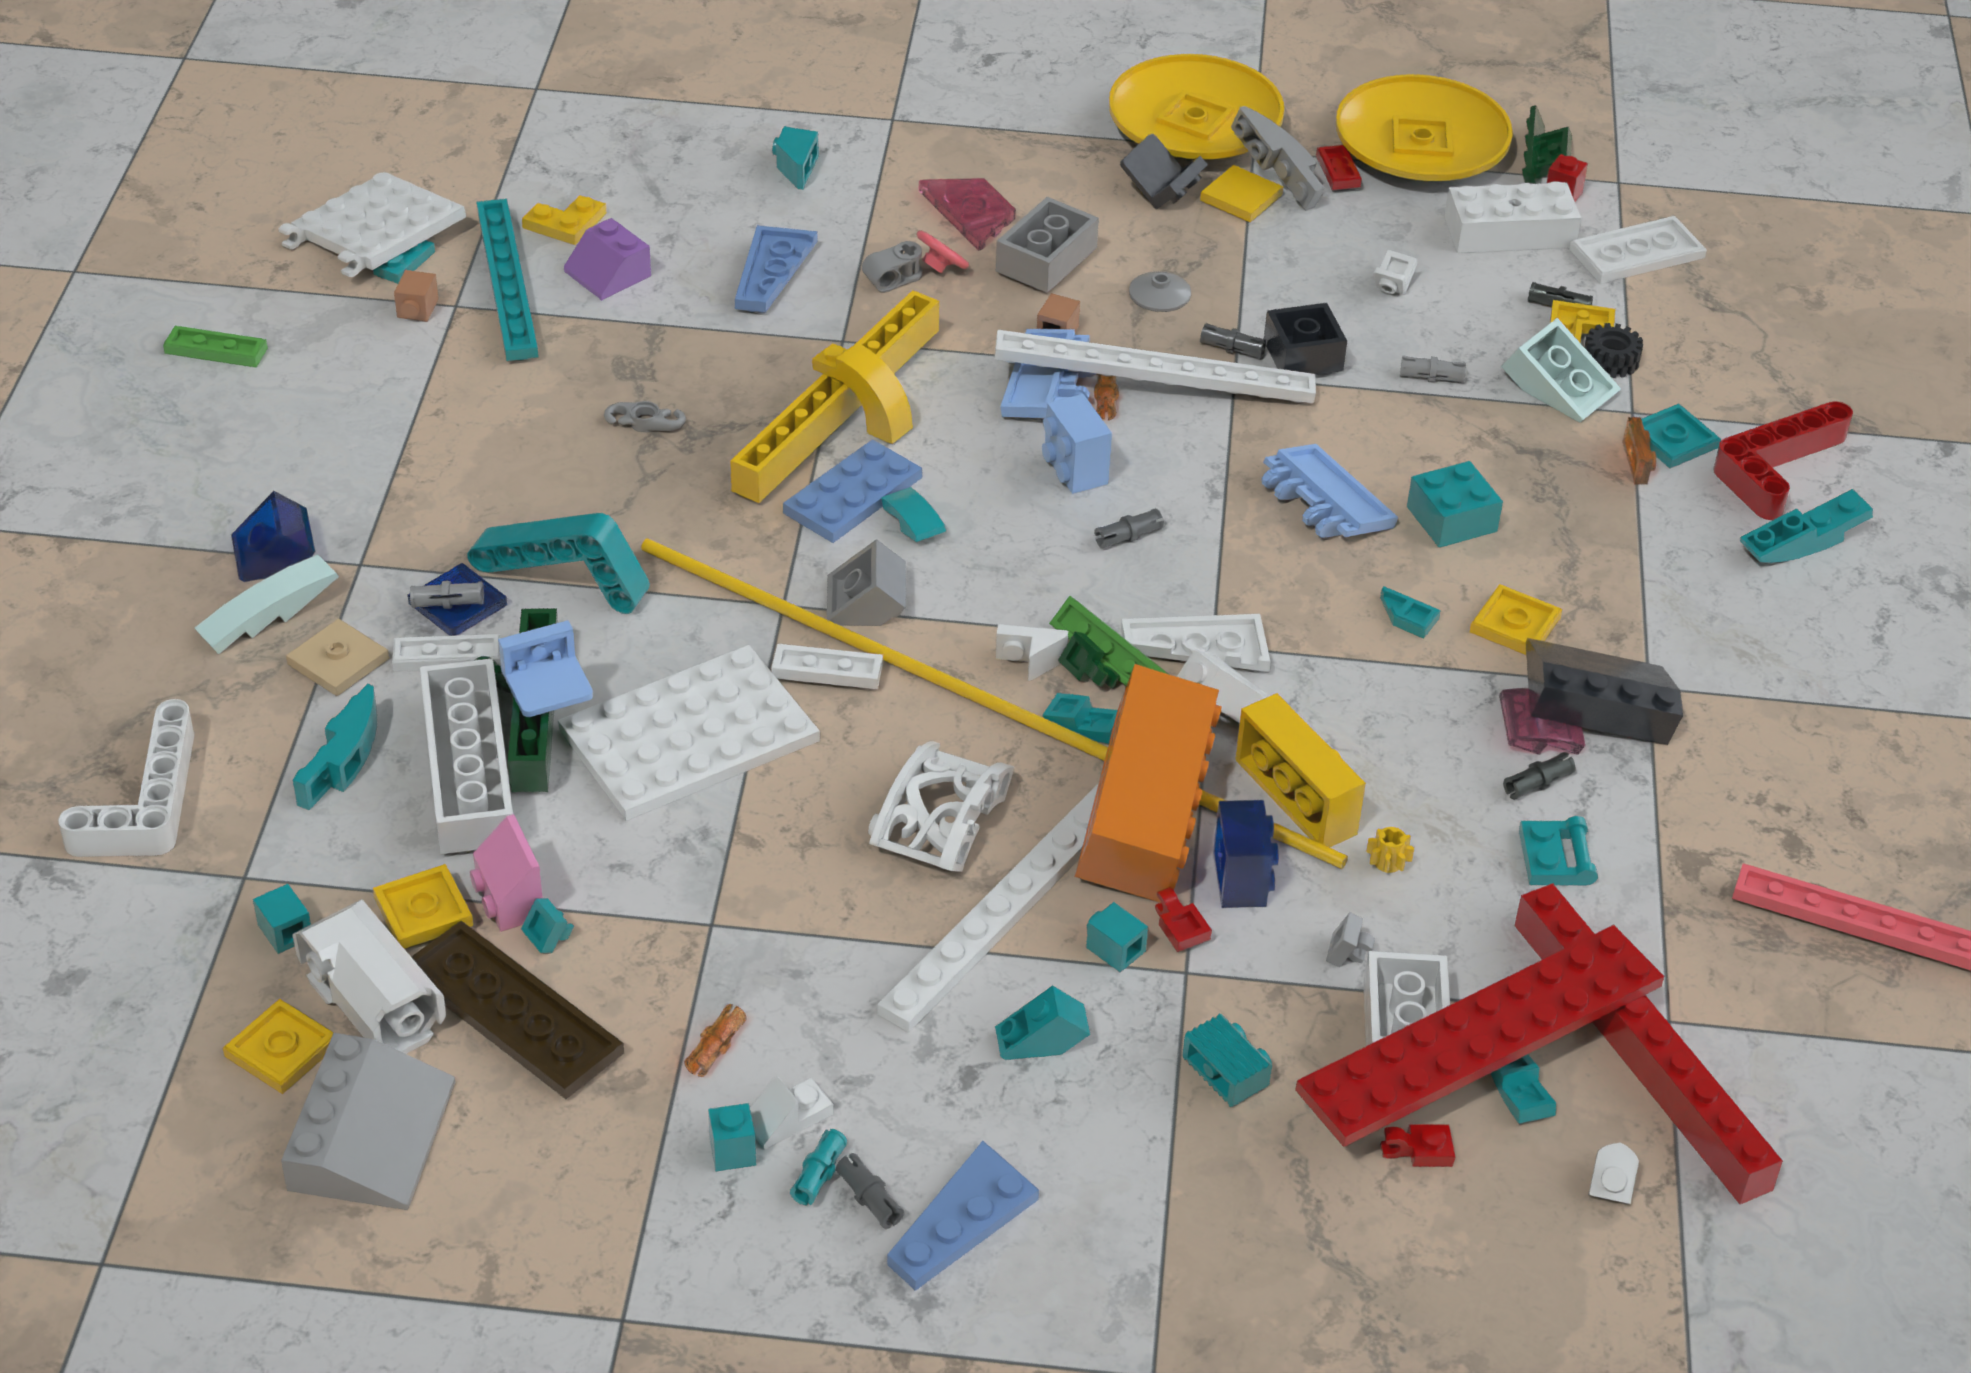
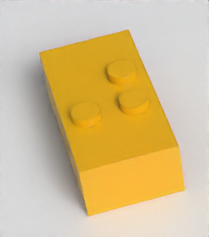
[1235,693,1366,847]

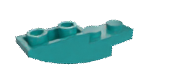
[1740,489,1873,563]
[293,683,377,810]

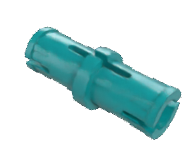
[790,1129,847,1206]

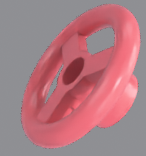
[917,230,969,273]

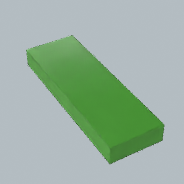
[163,326,268,368]

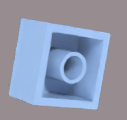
[1042,394,1112,494]

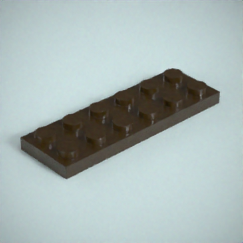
[411,921,624,1099]

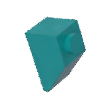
[772,126,819,190]

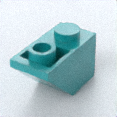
[995,985,1090,1060]

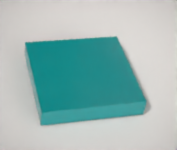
[1628,403,1722,468]

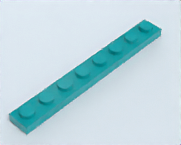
[476,198,539,361]

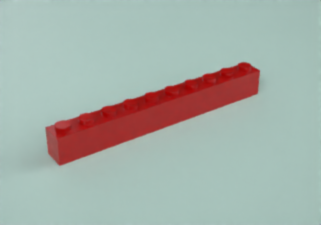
[1514,883,1783,1205]

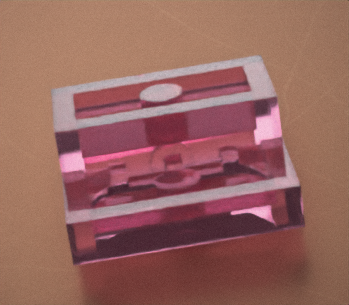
[1499,688,1586,755]

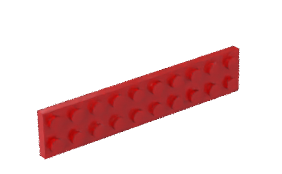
[1295,925,1665,1147]

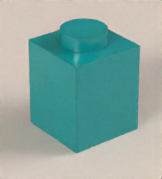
[253,884,311,954]
[1086,902,1148,972]
[708,1103,756,1172]

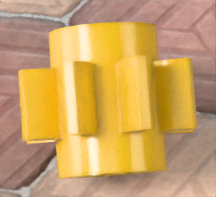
[1366,827,1414,873]

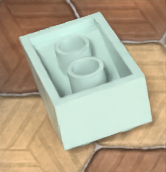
[1501,318,1621,423]

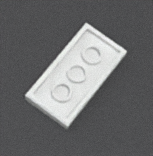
[1569,216,1707,284]

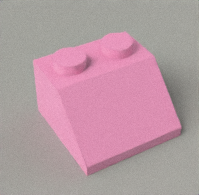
[470,814,542,932]

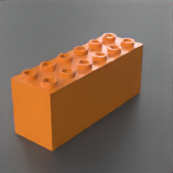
[1075,664,1222,903]

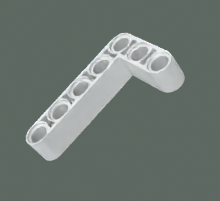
[58,699,194,857]

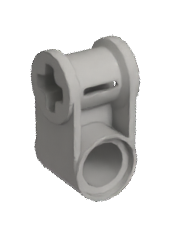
[862,241,922,293]

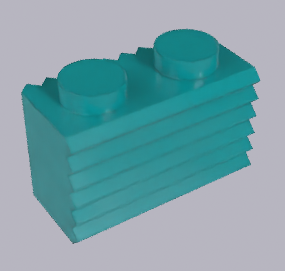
[1182,1013,1272,1107]

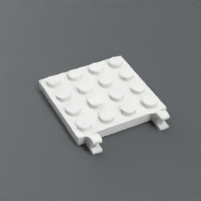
[278,172,466,277]

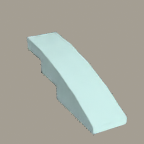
[195,554,339,654]

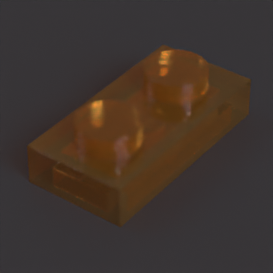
[1622,417,1656,485]

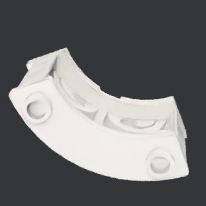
[868,741,1014,871]

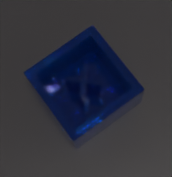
[1213,800,1279,908]

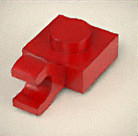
[1155,887,1212,952]
[1380,1124,1455,1167]

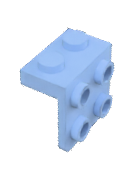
[498,620,593,717]

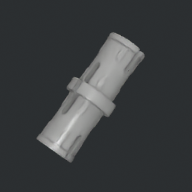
[1400,355,1466,383]
[410,581,484,609]

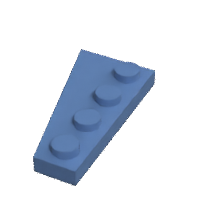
[735,225,818,312]
[887,1141,1039,1291]

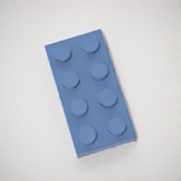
[783,439,922,543]

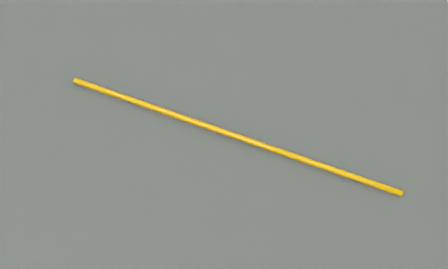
[641,538,1348,869]

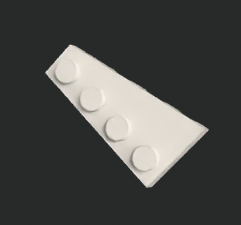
[1121,614,1271,672]

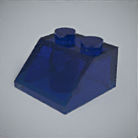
[231,490,316,582]

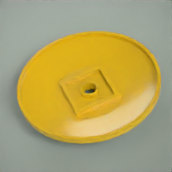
[1109,54,1284,159]
[1336,74,1513,181]

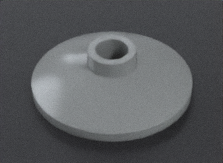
[1129,271,1191,312]

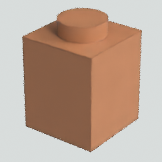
[394,270,439,322]
[1037,293,1080,332]

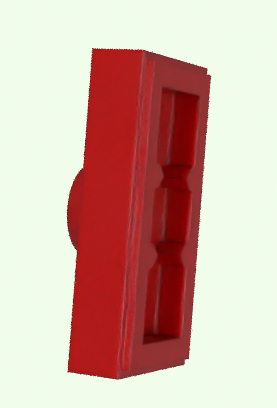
[1316,145,1362,190]

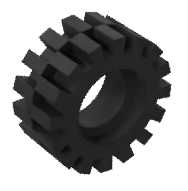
[1584,323,1644,378]

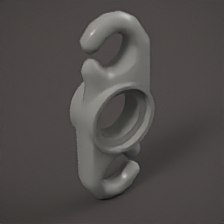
[604,401,686,432]

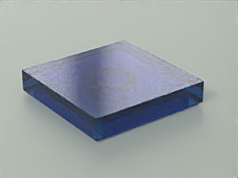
[407,563,507,636]

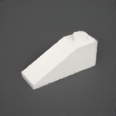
[1177,649,1269,723]

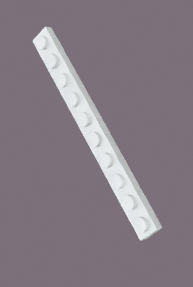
[994,330,1316,404]
[877,784,1098,1033]

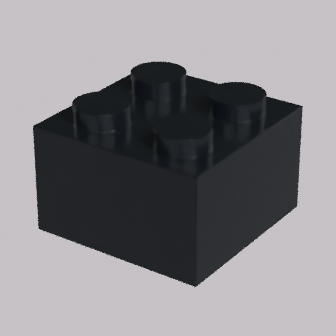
[1264,303,1347,375]

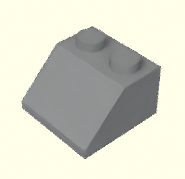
[827,539,906,626]

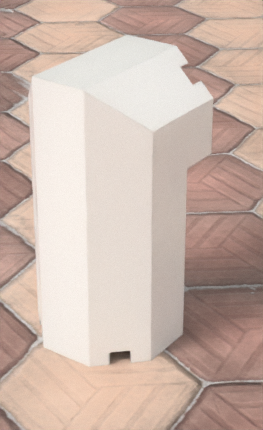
[293,899,446,1054]

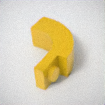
[812,343,913,444]

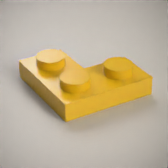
[522,195,607,245]
[1550,300,1616,343]

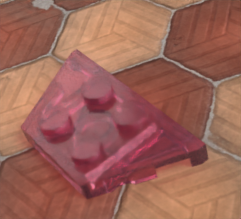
[918,178,1016,251]

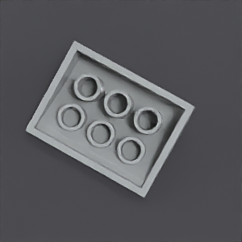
[281,1033,456,1210]

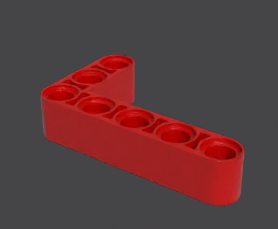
[1713,401,1853,520]

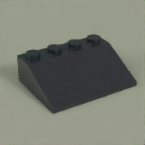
[1525,638,1683,745]

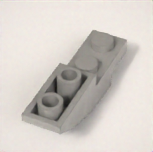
[1231,106,1325,211]

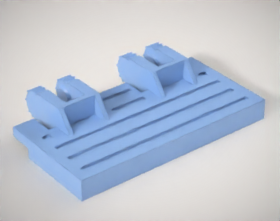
[1000,329,1096,418]
[1262,444,1398,538]

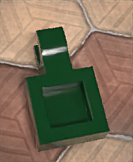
[1058,632,1120,688]

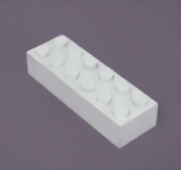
[420,658,513,854]

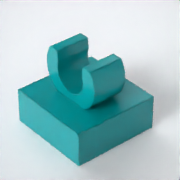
[521,898,574,953]

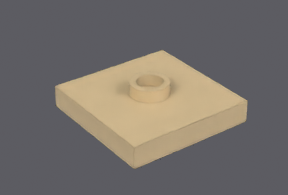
[286,618,389,696]

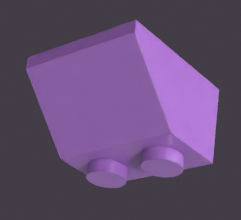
[564,218,651,300]

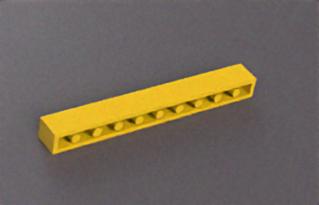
[730,290,939,503]

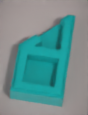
[1380,586,1441,639]

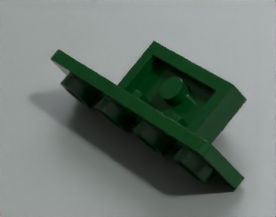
[1522,105,1572,184]

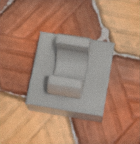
[1326,912,1375,967]

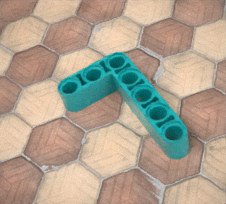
[467,513,650,614]

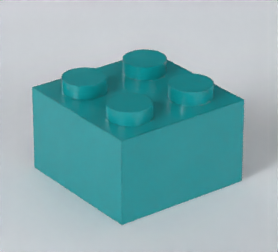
[1407,461,1503,548]

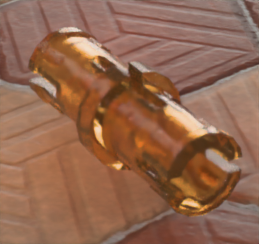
[1094,373,1119,421]
[684,1004,747,1077]

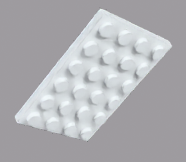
[558,645,820,821]

